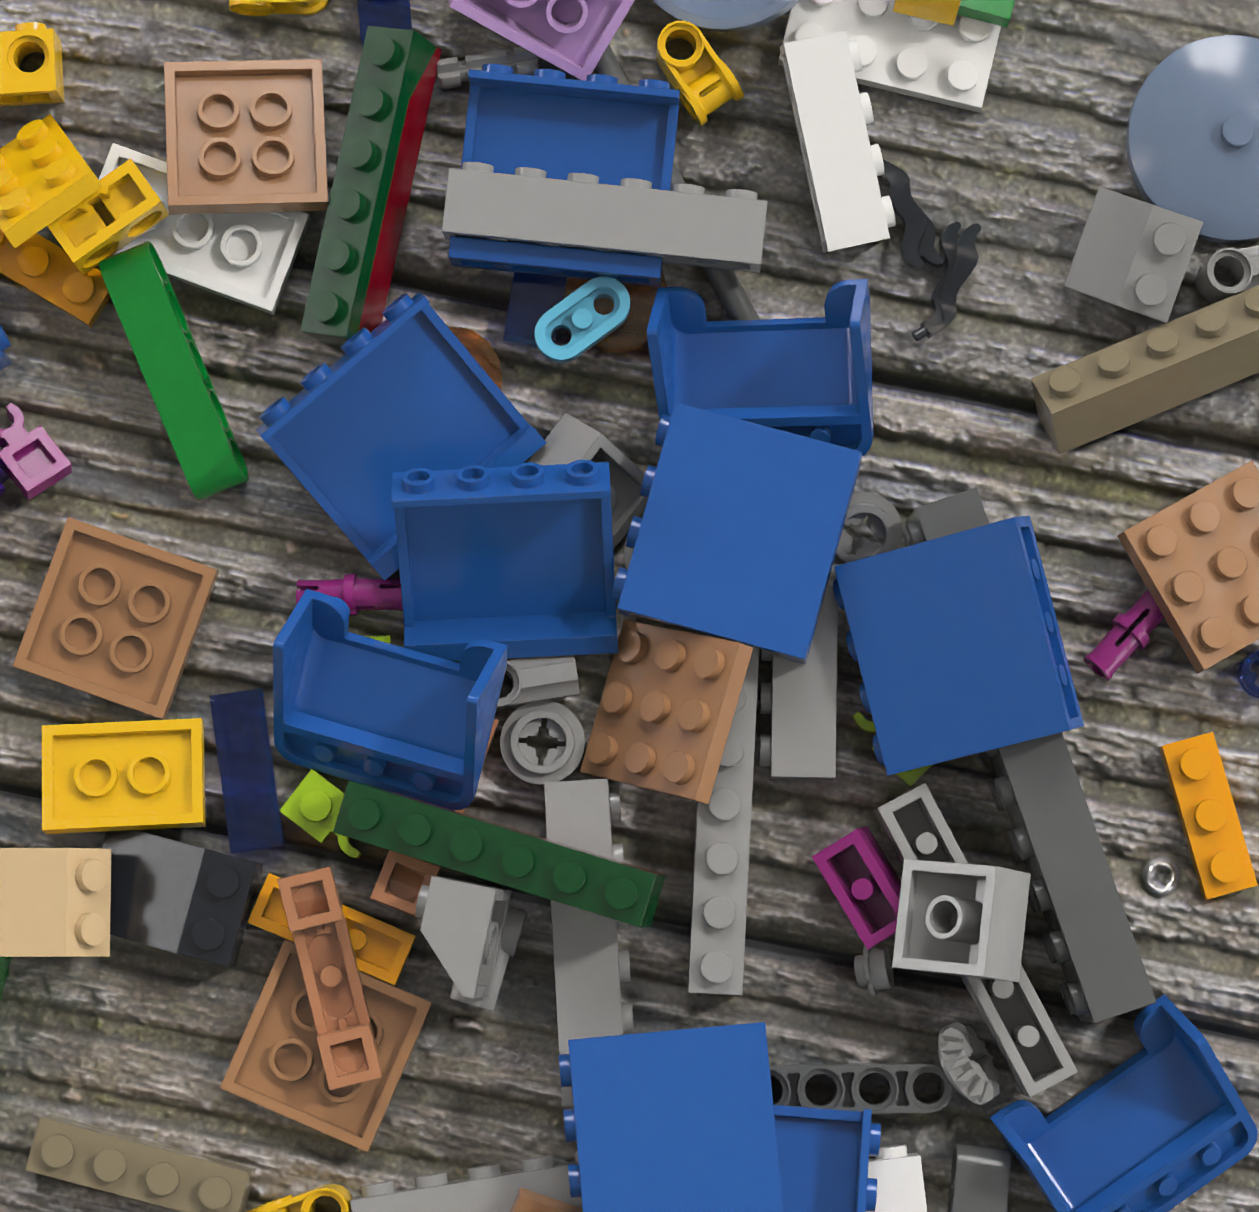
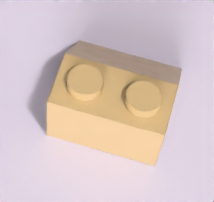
[0,848,111,957]

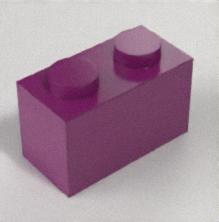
[812,826,901,950]

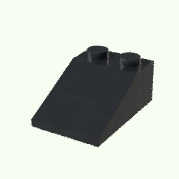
[102,830,263,967]

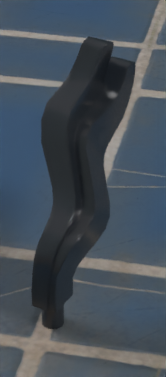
[878,159,944,271]
[912,222,981,341]

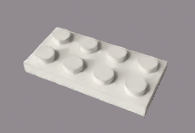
[778,0,1001,113]
[99,143,311,315]

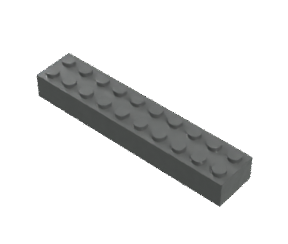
[902,487,1156,1023]

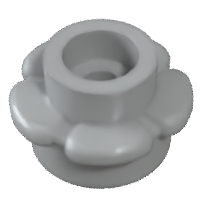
[854,945,894,996]

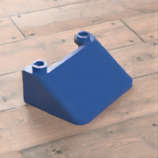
[647,279,873,456]
[273,589,508,810]
[990,994,1258,1212]

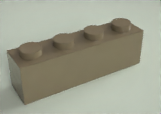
[25,1114,256,1212]

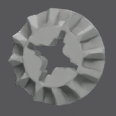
[833,490,903,565]
[500,700,585,785]
[938,1021,1000,1105]

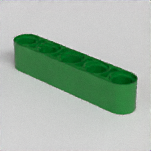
[99,241,249,501]

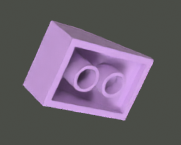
[449,0,635,81]

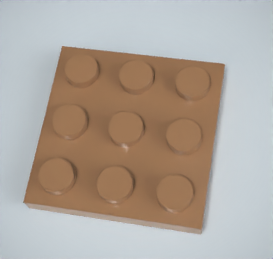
[164,59,328,215]
[1117,460,1259,674]
[13,517,219,720]
[580,620,753,804]
[220,939,433,1152]

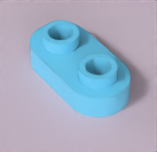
[535,276,630,363]

